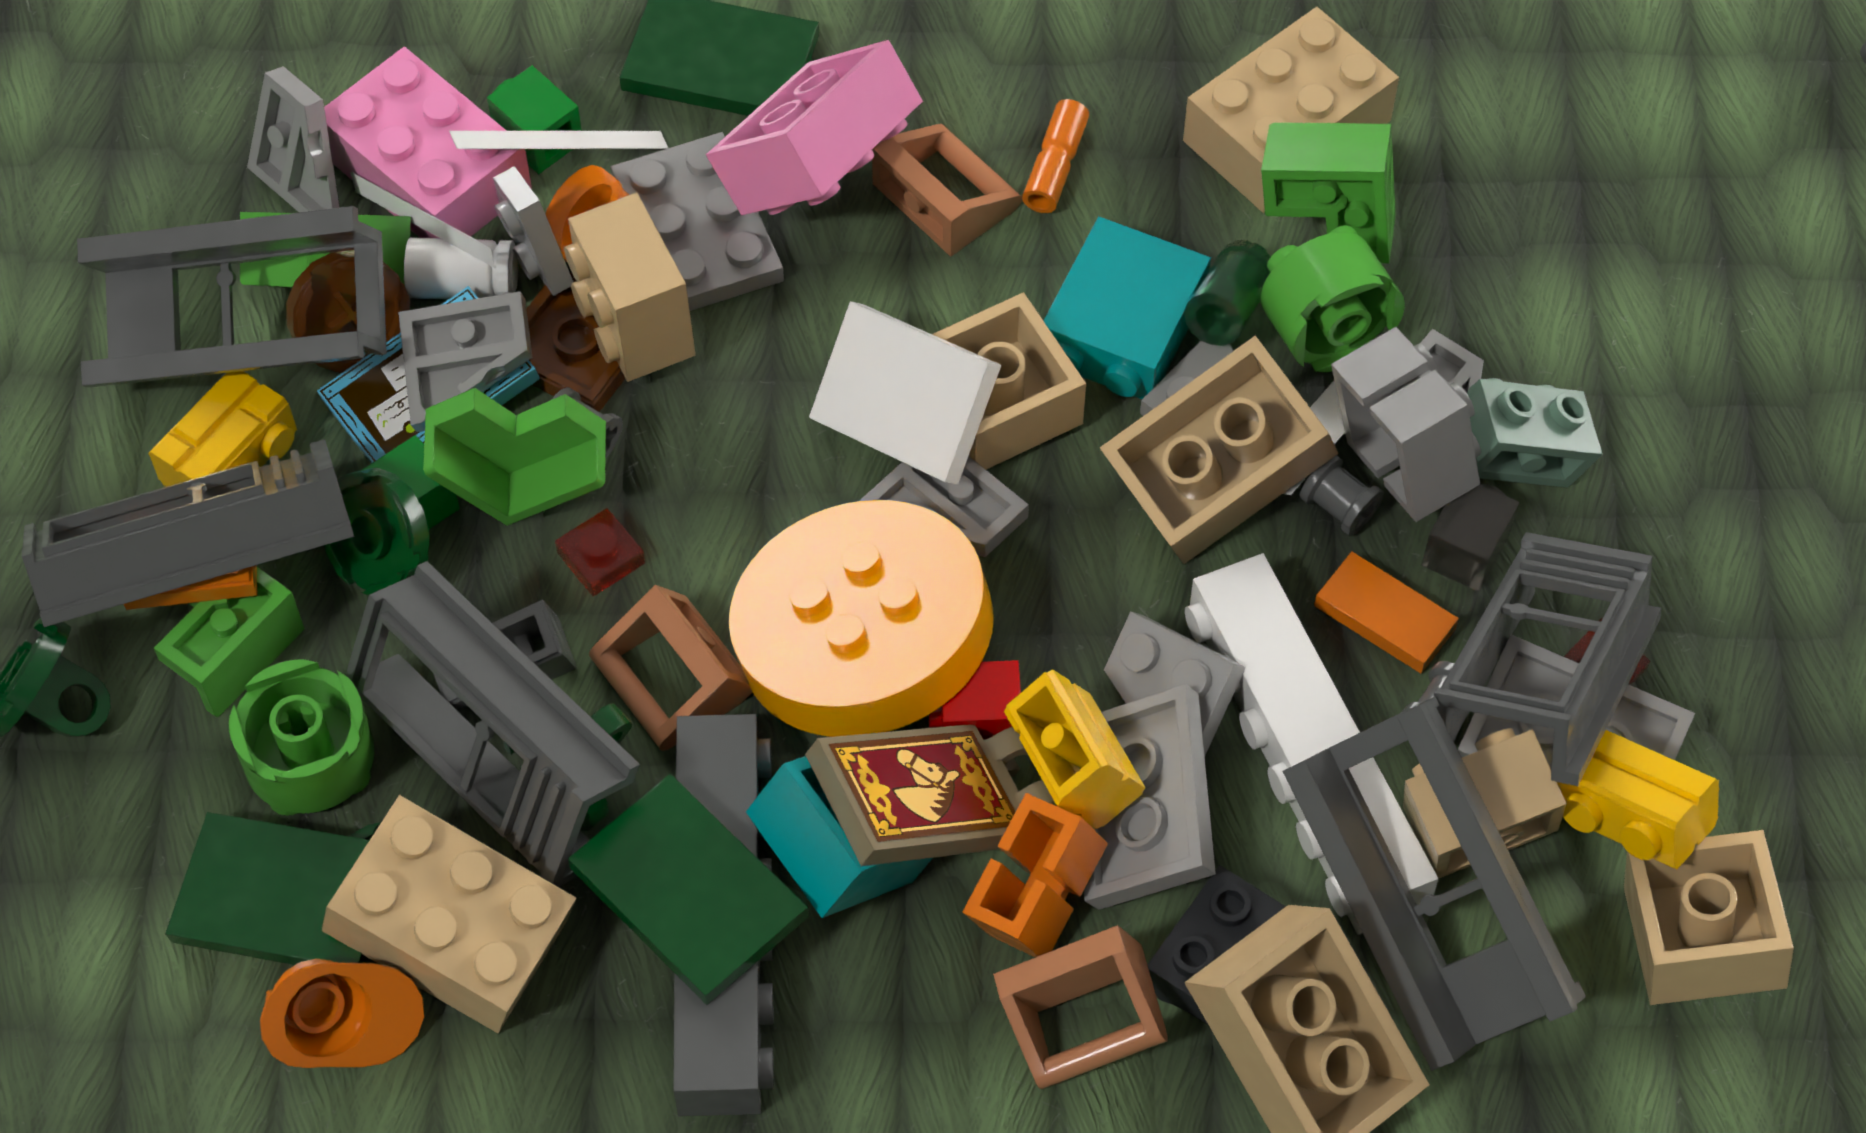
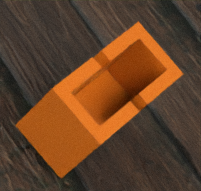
[962,793,1108,957]

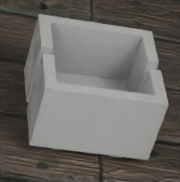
[1331,327,1481,522]

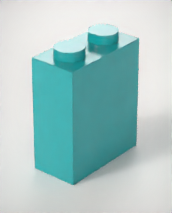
[1044,216,1211,399]

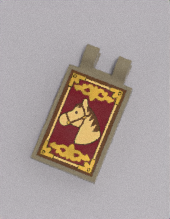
[805,725,1057,866]

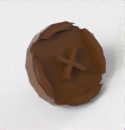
[286,250,410,373]

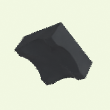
[1147,865,1286,1024]

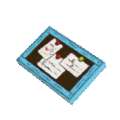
[317,286,540,463]

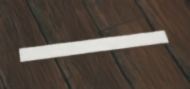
[449,131,668,149]
[350,172,496,269]

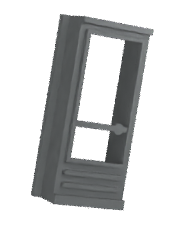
[77,206,387,387]
[22,439,354,627]
[1434,532,1661,786]
[345,561,640,887]
[1282,697,1586,1071]

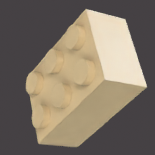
[1183,7,1399,213]
[1100,335,1338,564]
[322,795,577,1034]
[1184,905,1430,1133]

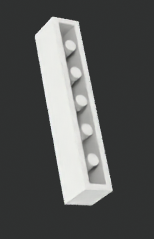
[1185,553,1438,935]

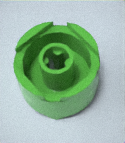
[1261,225,1405,372]
[229,659,374,816]

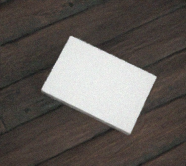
[809,301,1001,484]

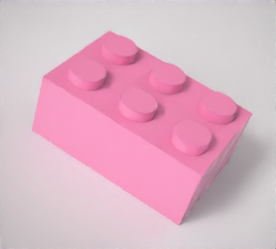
[706,40,923,216]
[324,46,532,238]

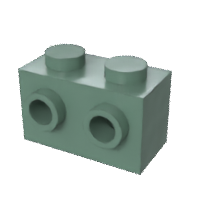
[1467,378,1603,488]

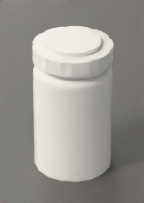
[404,237,518,299]

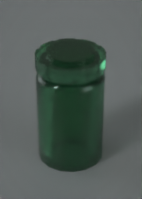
[1184,240,1271,346]

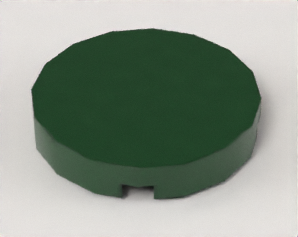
[324,468,429,596]

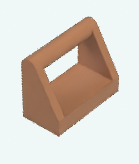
[872,124,1022,257]
[589,585,752,751]
[993,925,1168,1089]

